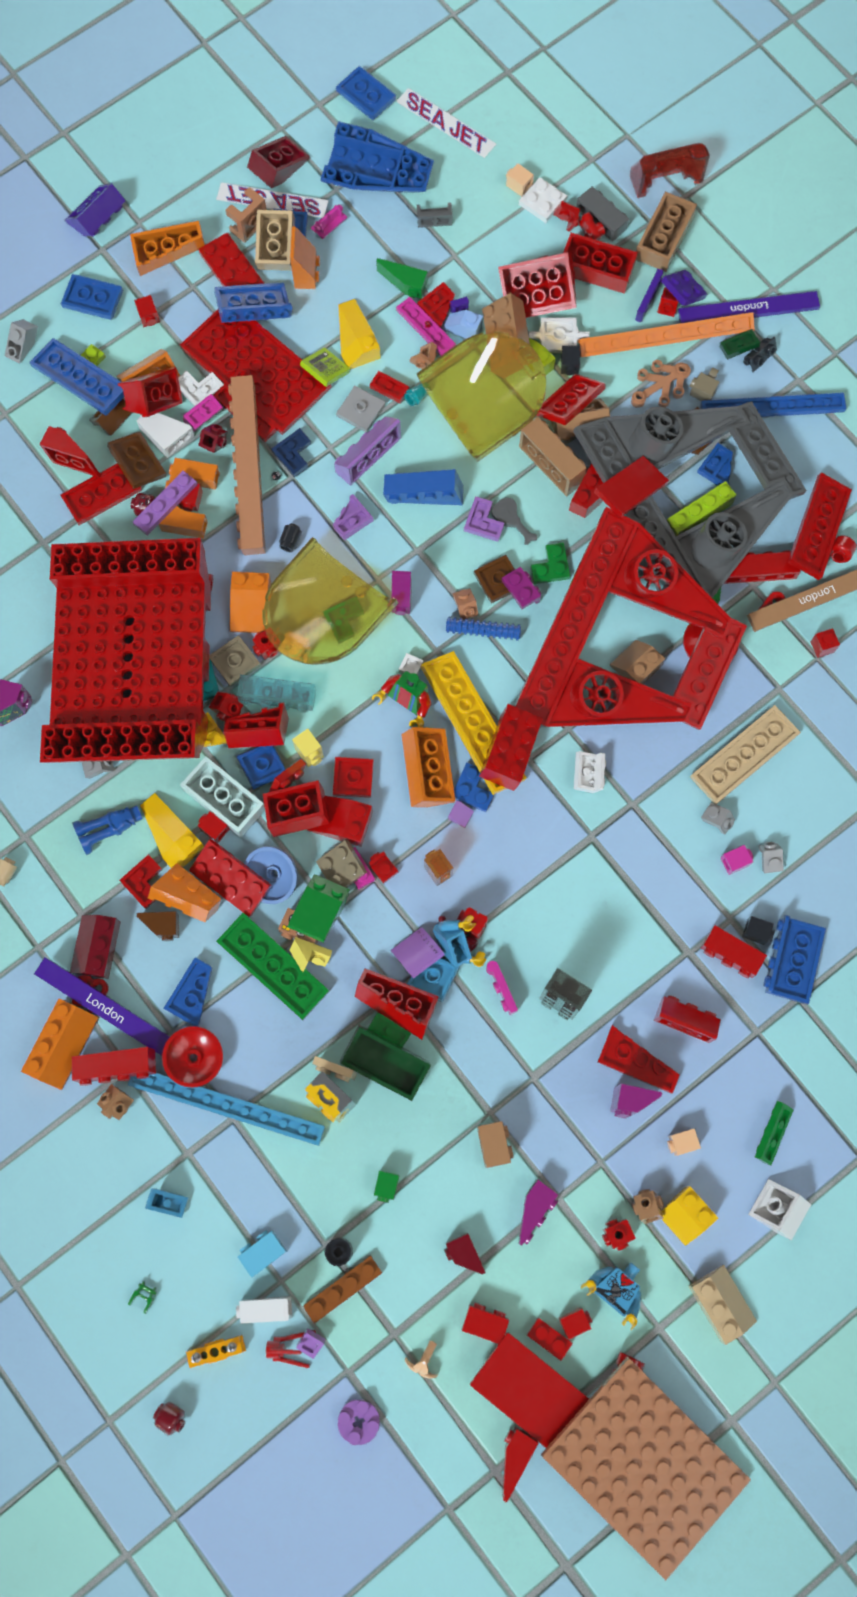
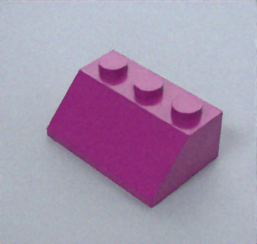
[610,1084,662,1119]

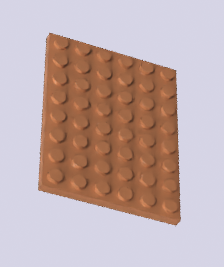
[541,1357,751,1580]

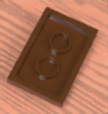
[107,431,166,489]

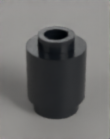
[279,523,302,552]

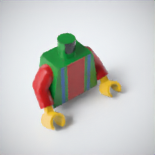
[372,671,431,727]

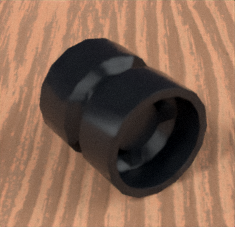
[325,1238,353,1266]

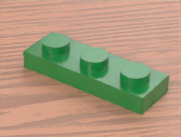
[755,1101,794,1166]

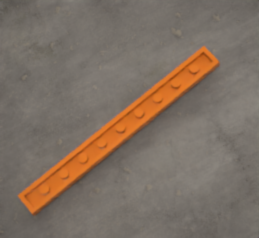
[578,312,755,358]

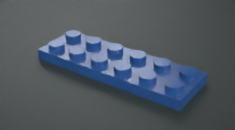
[29,338,124,416]

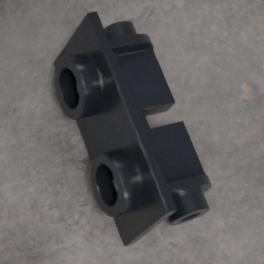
[743,337,777,373]

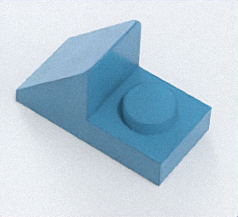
[145,1188,188,1218]

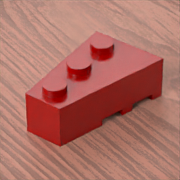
[569,463,603,518]
[223,702,289,748]

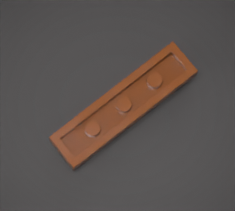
[303,1256,382,1324]

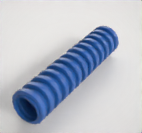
[446,616,521,641]

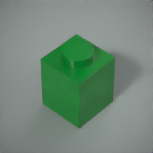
[374,1171,400,1203]

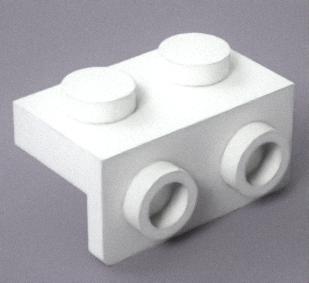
[574,751,606,793]

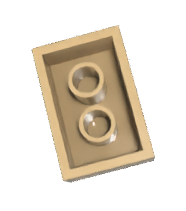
[255,210,295,271]

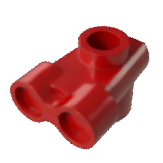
[579,212,605,241]

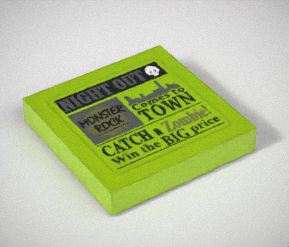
[300,347,350,387]

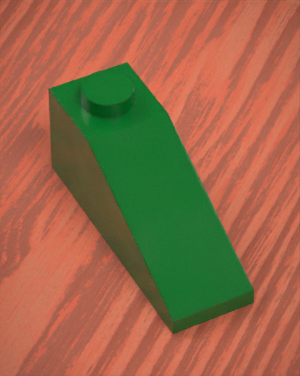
[376,258,428,299]

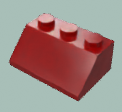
[653,995,721,1043]

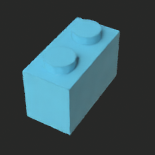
[238,1230,287,1278]

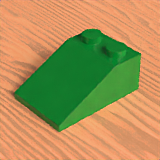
[287,874,350,943]

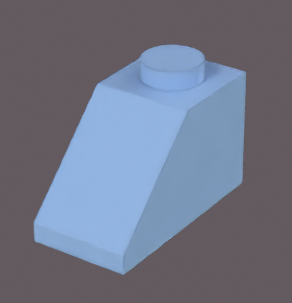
[443,310,483,342]

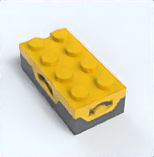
[304,1071,356,1123]

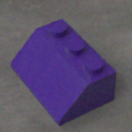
[64,183,126,237]

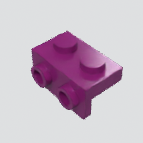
[502,567,541,609]

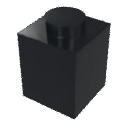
[561,346,580,376]
[742,916,775,945]

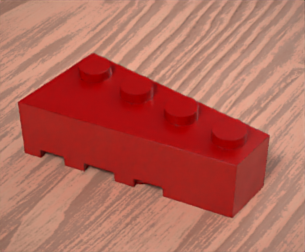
[354,968,439,1040]

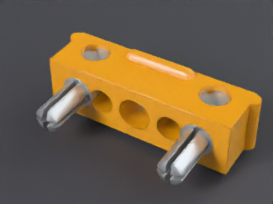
[186,1335,246,1368]

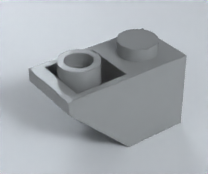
[4,319,38,363]

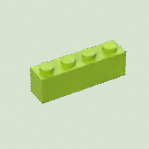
[666,481,737,536]

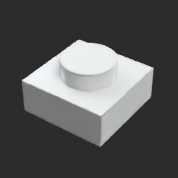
[399,653,424,675]

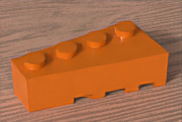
[130,221,205,276]

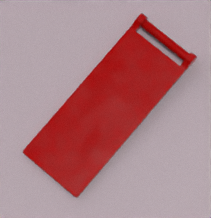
[470,1333,589,1448]

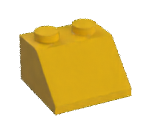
[661,1186,718,1246]

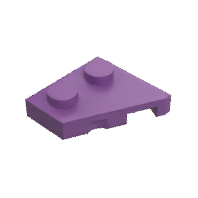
[333,494,374,540]

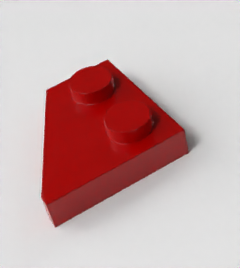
[417,282,455,328]

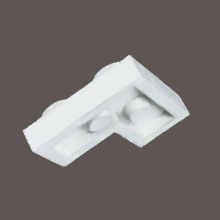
[178,371,224,407]

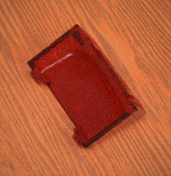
[630,143,710,198]

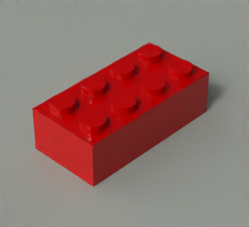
[563,232,638,294]
[479,704,543,791]

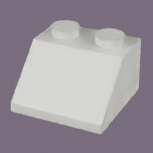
[748,1179,811,1241]

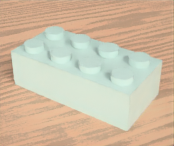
[180,756,265,837]

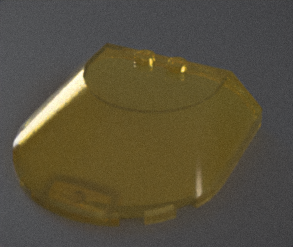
[416,332,546,462]
[262,537,398,665]

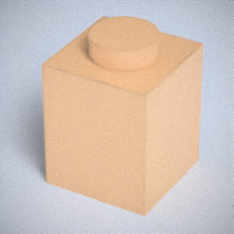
[506,163,534,197]
[667,1128,701,1156]

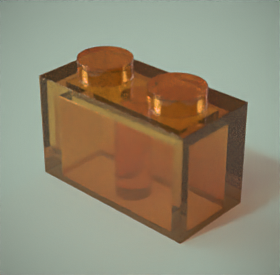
[424,849,454,886]

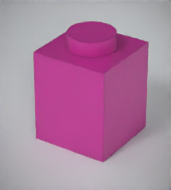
[720,845,753,875]

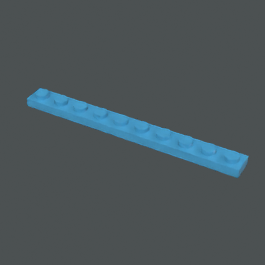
[128,1073,325,1146]

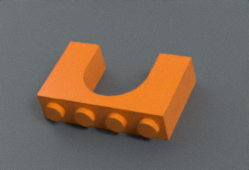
[158,458,220,539]

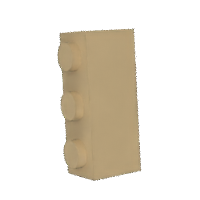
[689,1265,757,1345]

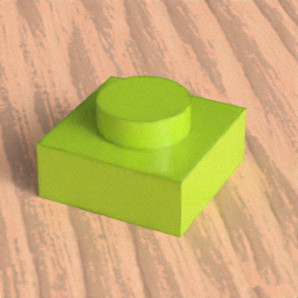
[81,344,106,366]

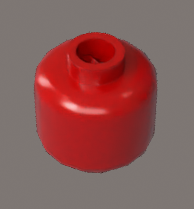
[830,535,857,563]

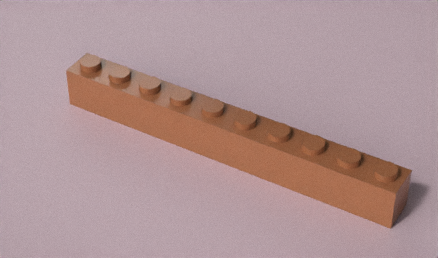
[228,375,266,555]

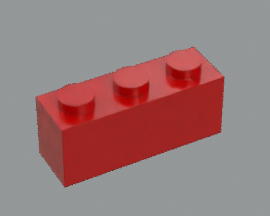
[701,925,767,978]

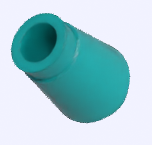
[404,382,431,406]

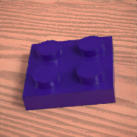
[661,270,708,306]

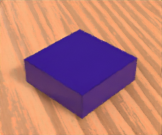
[450,296,469,313]

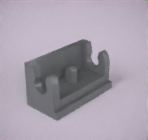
[416,202,452,228]

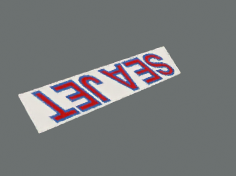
[396,88,496,158]
[216,182,329,218]

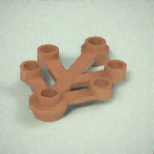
[631,360,691,408]

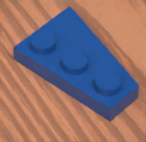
[163,957,213,1027]

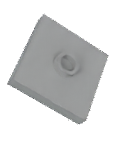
[336,386,385,432]

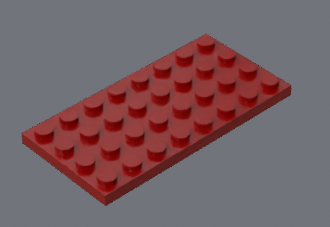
[180,309,332,435]

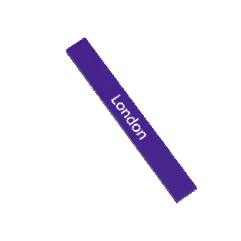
[678,291,820,324]
[34,957,170,1056]

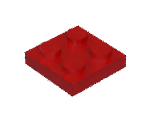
[333,757,374,798]

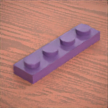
[133,471,198,536]

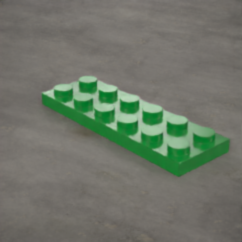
[216,913,330,1021]

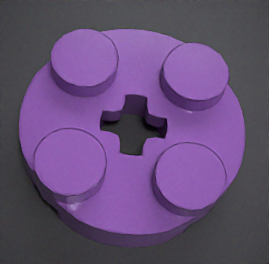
[338,1399,380,1445]

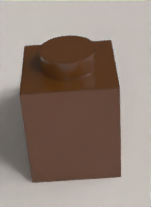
[137,911,179,941]

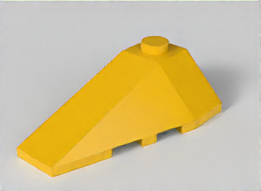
[338,299,381,370]
[140,793,204,868]

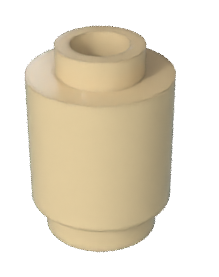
[0,857,17,887]

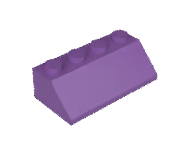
[334,416,401,486]

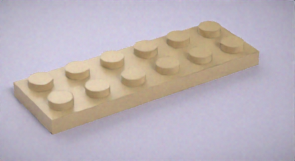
[690,705,801,805]

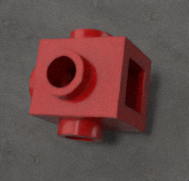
[252,627,282,660]
[208,692,243,722]
[602,1218,636,1251]

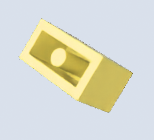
[292,729,324,768]

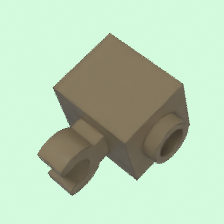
[689,367,720,401]

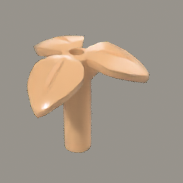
[404,1341,438,1379]

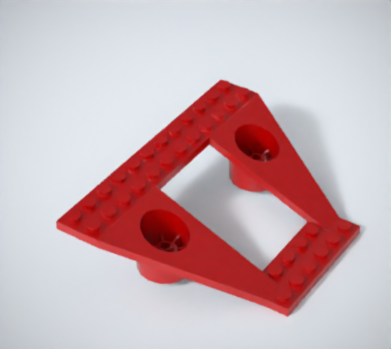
[515,507,747,730]

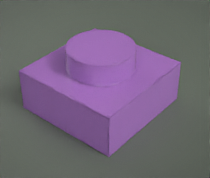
[296,1329,325,1359]

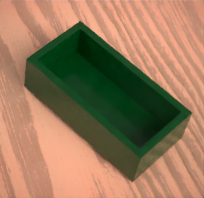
[340,1025,431,1101]

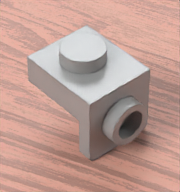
[82,761,115,779]
[701,802,735,834]
[759,842,784,873]

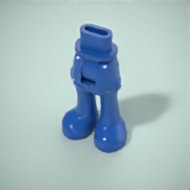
[72,805,143,855]

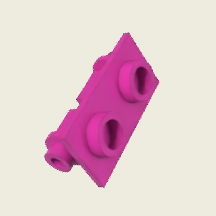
[311,204,347,239]

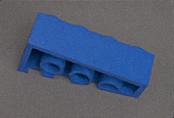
[383,469,464,506]

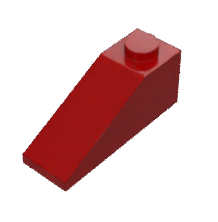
[502,1426,539,1503]

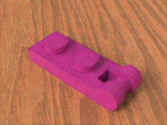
[486,961,518,1015]

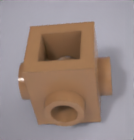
[97,1084,134,1120]
[632,1189,664,1224]

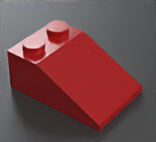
[39,426,101,478]
[307,795,373,847]

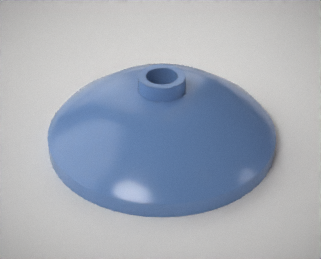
[244,846,298,904]

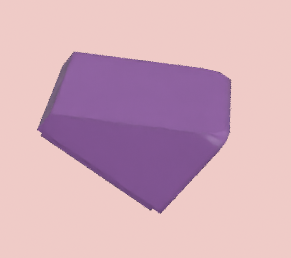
[448,800,474,828]

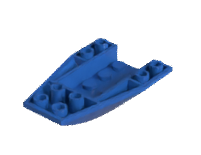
[320,121,434,193]

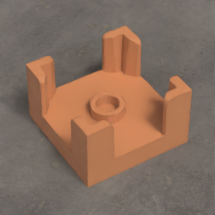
[225,187,267,243]

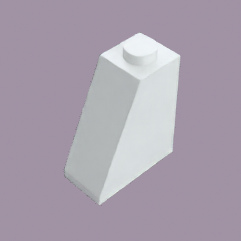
[136,413,194,458]
[236,1296,292,1323]

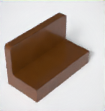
[89,399,132,436]

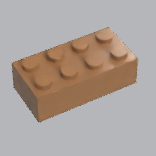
[636,192,697,272]
[482,293,533,379]
[519,417,586,497]

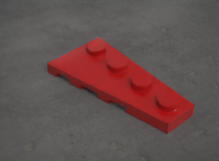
[597,1025,680,1094]

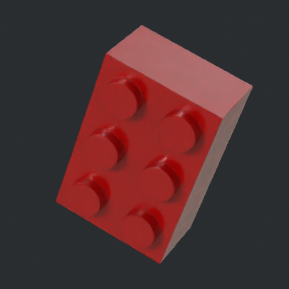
[263,780,330,837]

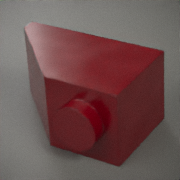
[444,1233,486,1274]

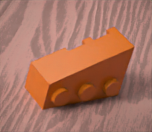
[148,863,221,922]

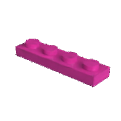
[396,297,456,358]

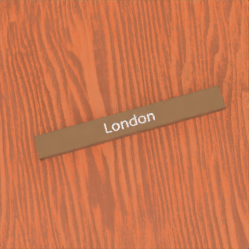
[747,570,857,632]

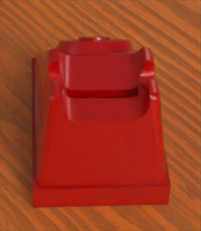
[118,367,183,417]

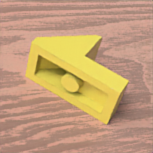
[290,937,332,972]

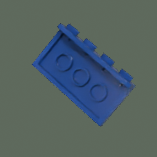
[214,283,293,322]
[763,915,826,1005]

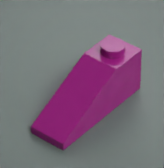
[391,570,412,615]

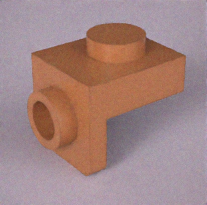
[409,342,437,369]
[453,588,478,620]

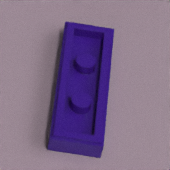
[635,268,664,323]

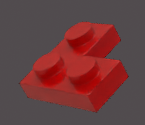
[119,854,162,909]

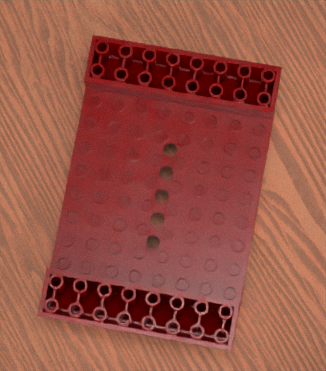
[40,538,211,763]

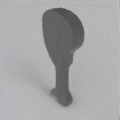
[492,497,537,545]

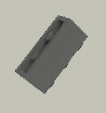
[576,186,629,242]

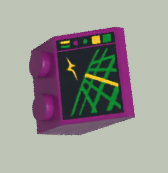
[0,679,32,726]

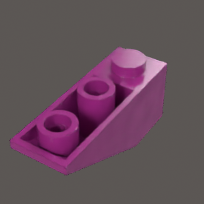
[518,1180,558,1246]

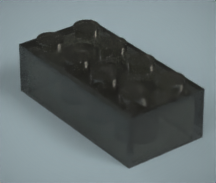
[539,968,592,1020]

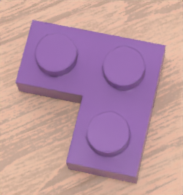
[464,496,504,542]

